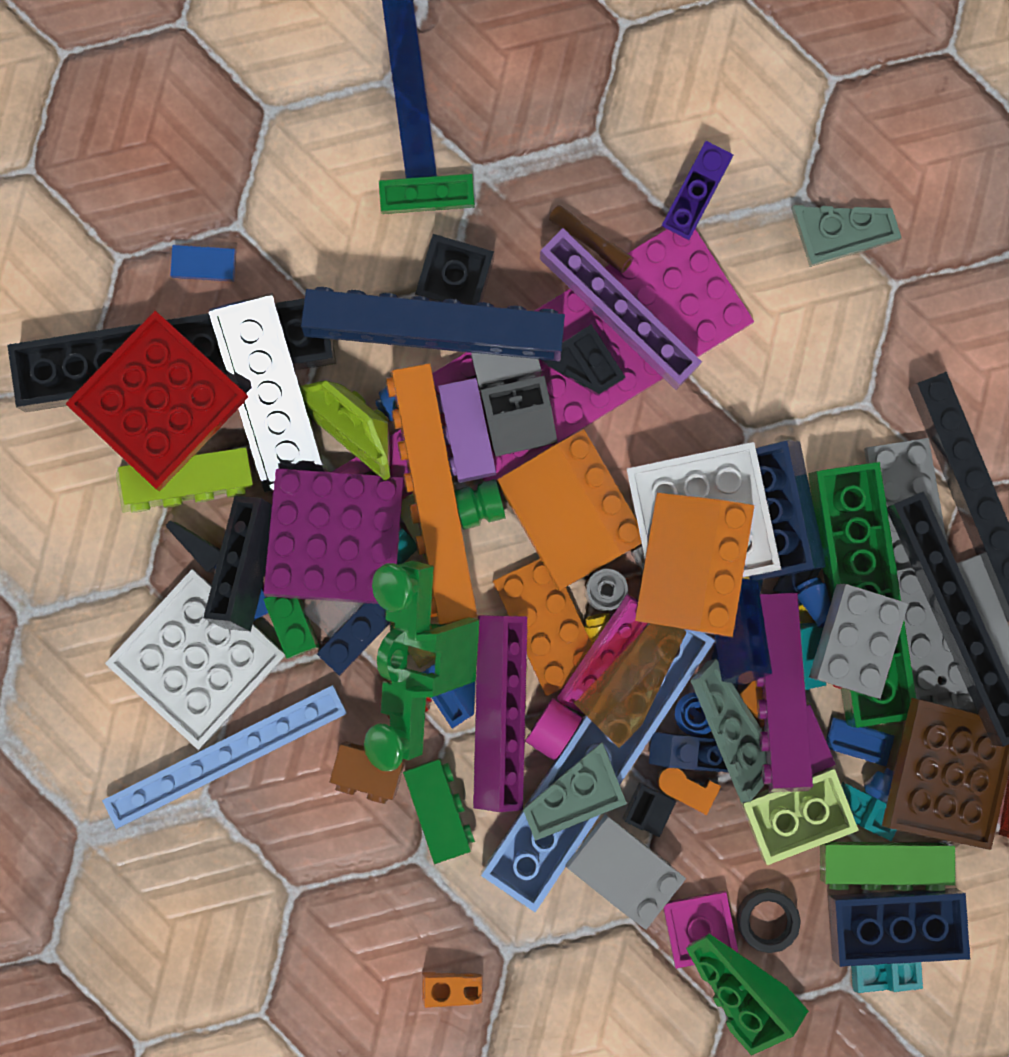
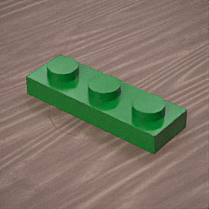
[379,174,475,214]

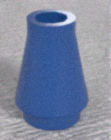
[797,578,831,628]

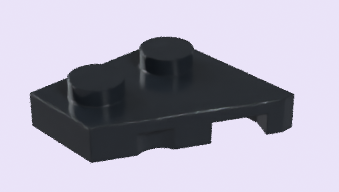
[541,324,626,396]

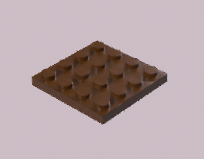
[882,698,1009,850]

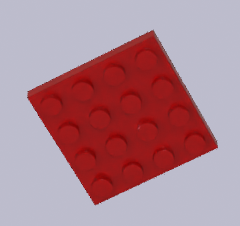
[66,311,249,492]

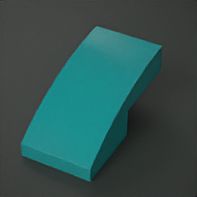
[841,782,897,842]
[851,962,923,993]

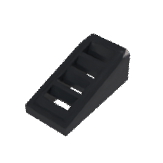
[165,520,221,573]

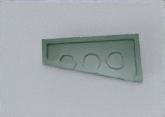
[690,659,767,803]

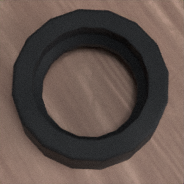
[736,888,801,953]

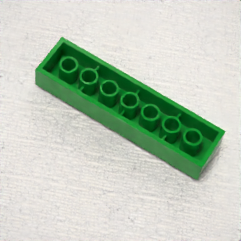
[808,462,916,728]

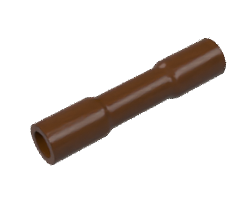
[549,205,633,273]

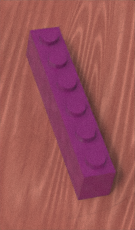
[750,593,813,793]
[473,615,527,812]

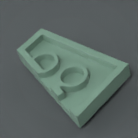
[791,205,902,267]

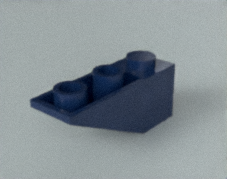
[649,732,729,773]

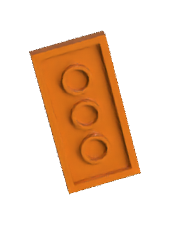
[493,559,592,696]

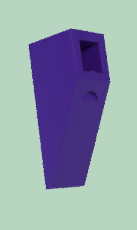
[661,141,734,240]

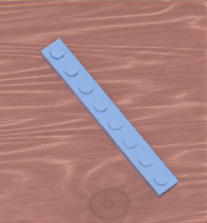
[102,685,347,829]

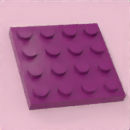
[264,469,404,604]

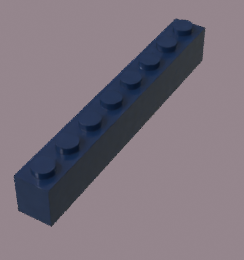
[301,287,565,361]

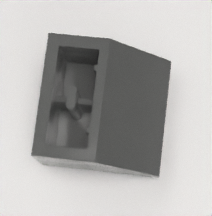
[481,376,557,457]

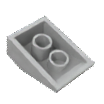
[565,814,686,930]

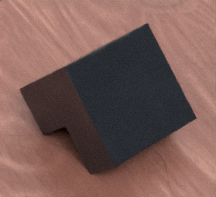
[622,782,677,837]

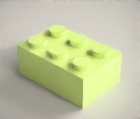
[740,767,859,865]

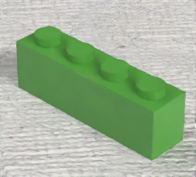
[820,841,955,891]

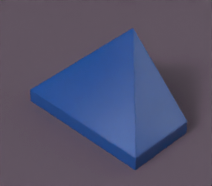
[422,664,475,729]

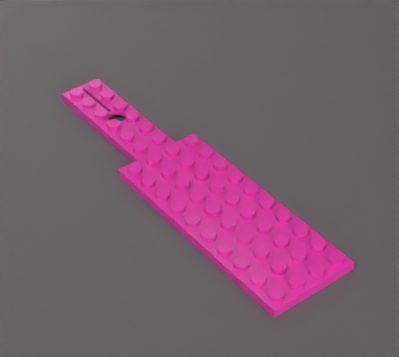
[332,229,754,499]

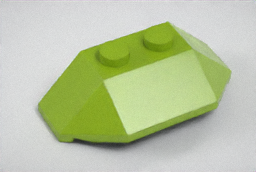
[300,380,390,481]

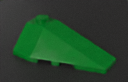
[686,934,809,1056]

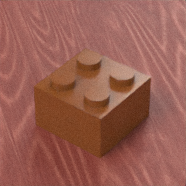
[329,741,406,804]

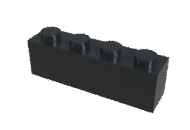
[203,496,272,632]

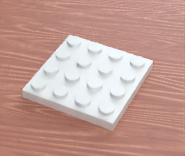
[627,442,781,578]
[105,569,285,750]

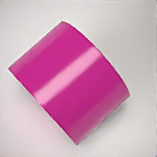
[525,698,582,761]

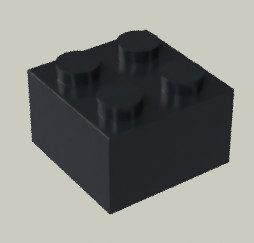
[415,234,494,305]

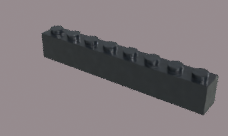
[909,372,1009,622]
[887,491,1009,747]

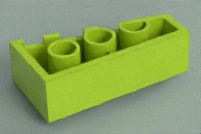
[116,447,253,513]

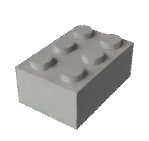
[809,584,908,699]

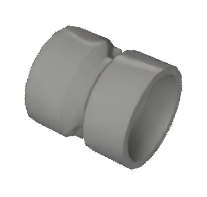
[585,569,628,611]

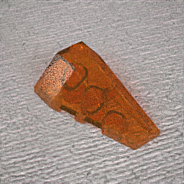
[573,623,687,748]

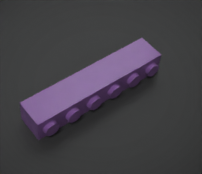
[540,228,702,390]

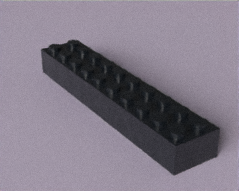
[7,298,337,412]

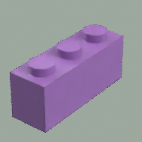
[436,378,496,483]

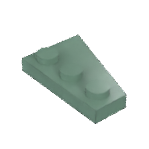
[523,742,627,841]

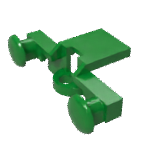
[364,561,479,771]

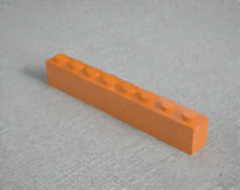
[385,363,478,624]

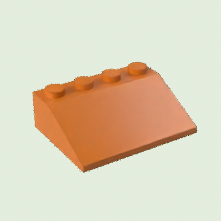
[496,429,642,591]
[635,493,755,638]

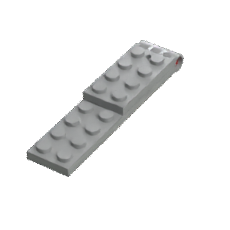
[864,438,978,714]

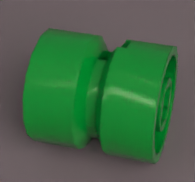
[454,479,506,530]

